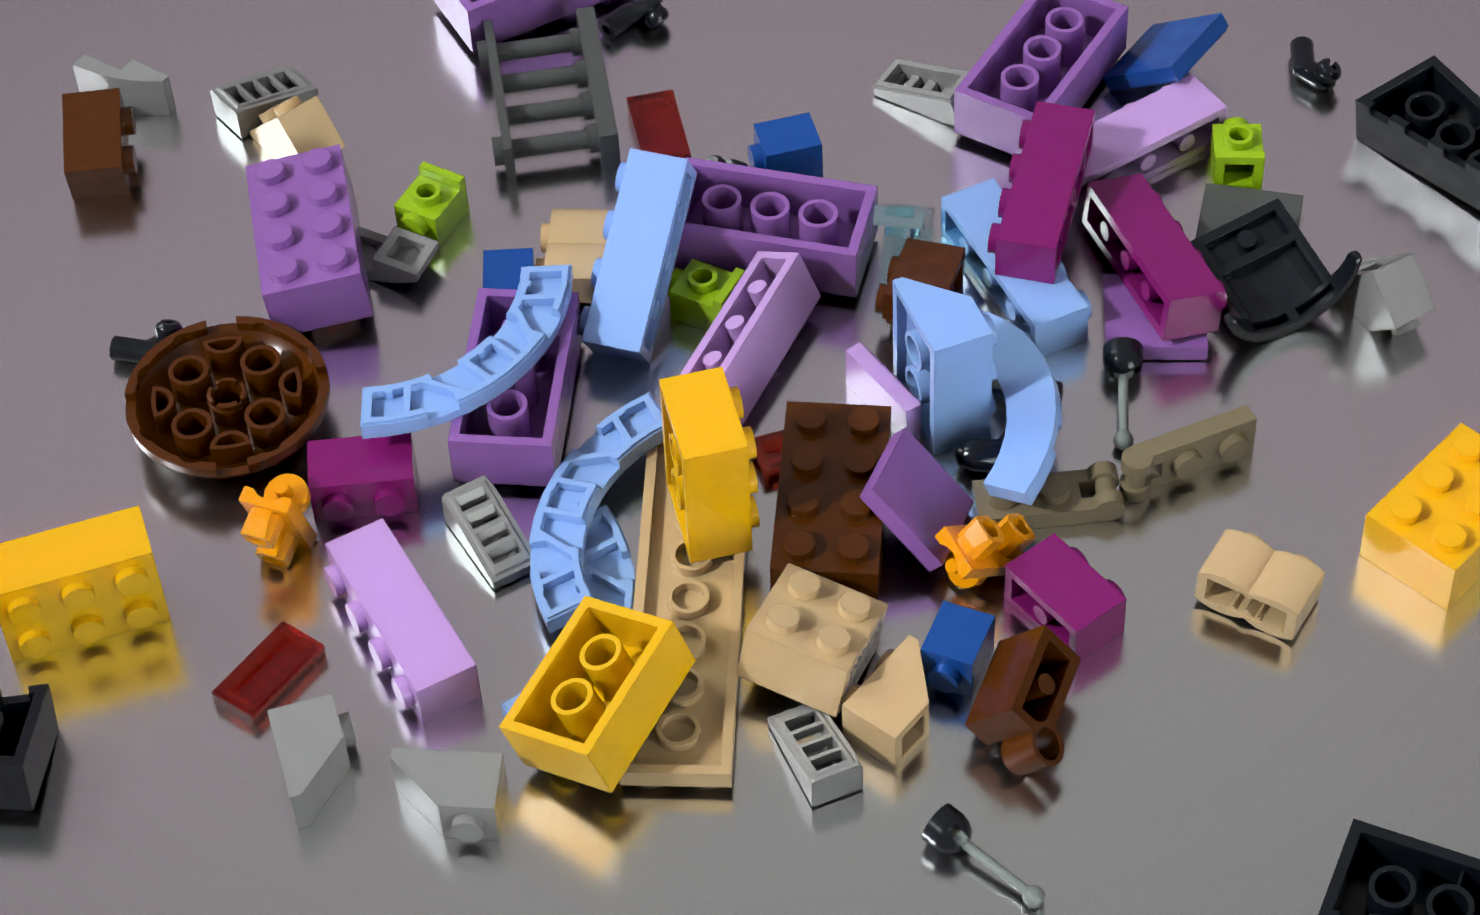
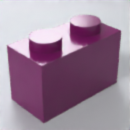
[307,432,419,522]
[1004,533,1127,661]

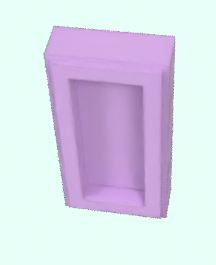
[845,342,922,440]

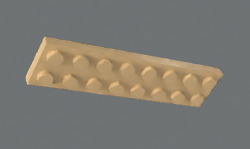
[620,443,752,788]

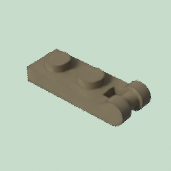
[1119,405,1257,503]
[971,461,1126,529]

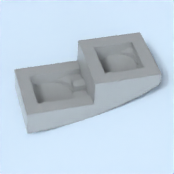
[72,53,176,116]
[359,226,439,283]

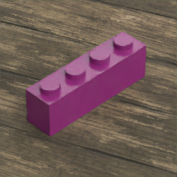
[987,101,1095,284]
[1082,173,1227,341]

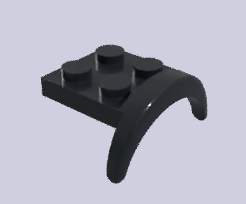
[1191,198,1362,342]

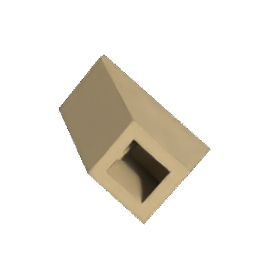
[249,95,346,159]
[840,634,929,771]

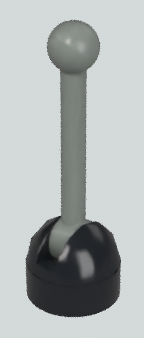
[1103,337,1144,451]
[922,803,1045,908]

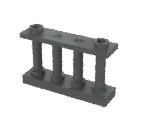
[476,6,621,184]

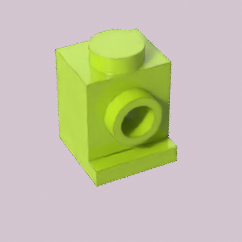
[1210,117,1265,190]
[394,161,469,248]
[667,259,745,331]

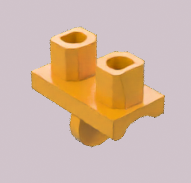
[238,473,317,568]
[935,513,1036,588]

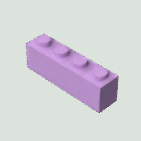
[1073,74,1227,217]
[680,251,821,426]
[323,518,482,724]

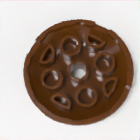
[124,316,330,479]

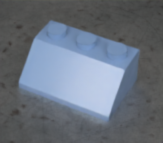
[893,277,998,455]

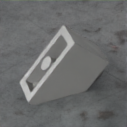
[1330,252,1436,335]
[267,693,356,829]
[390,748,508,842]

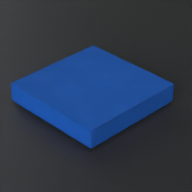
[1102,13,1229,91]

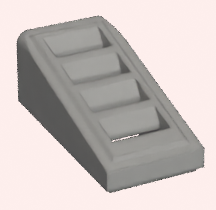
[872,58,969,126]
[211,64,319,139]
[441,475,531,590]
[768,704,863,807]

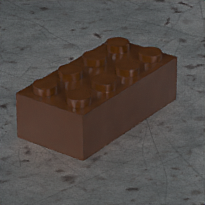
[770,401,891,600]

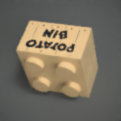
[736,563,888,718]

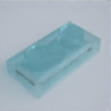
[873,203,935,238]

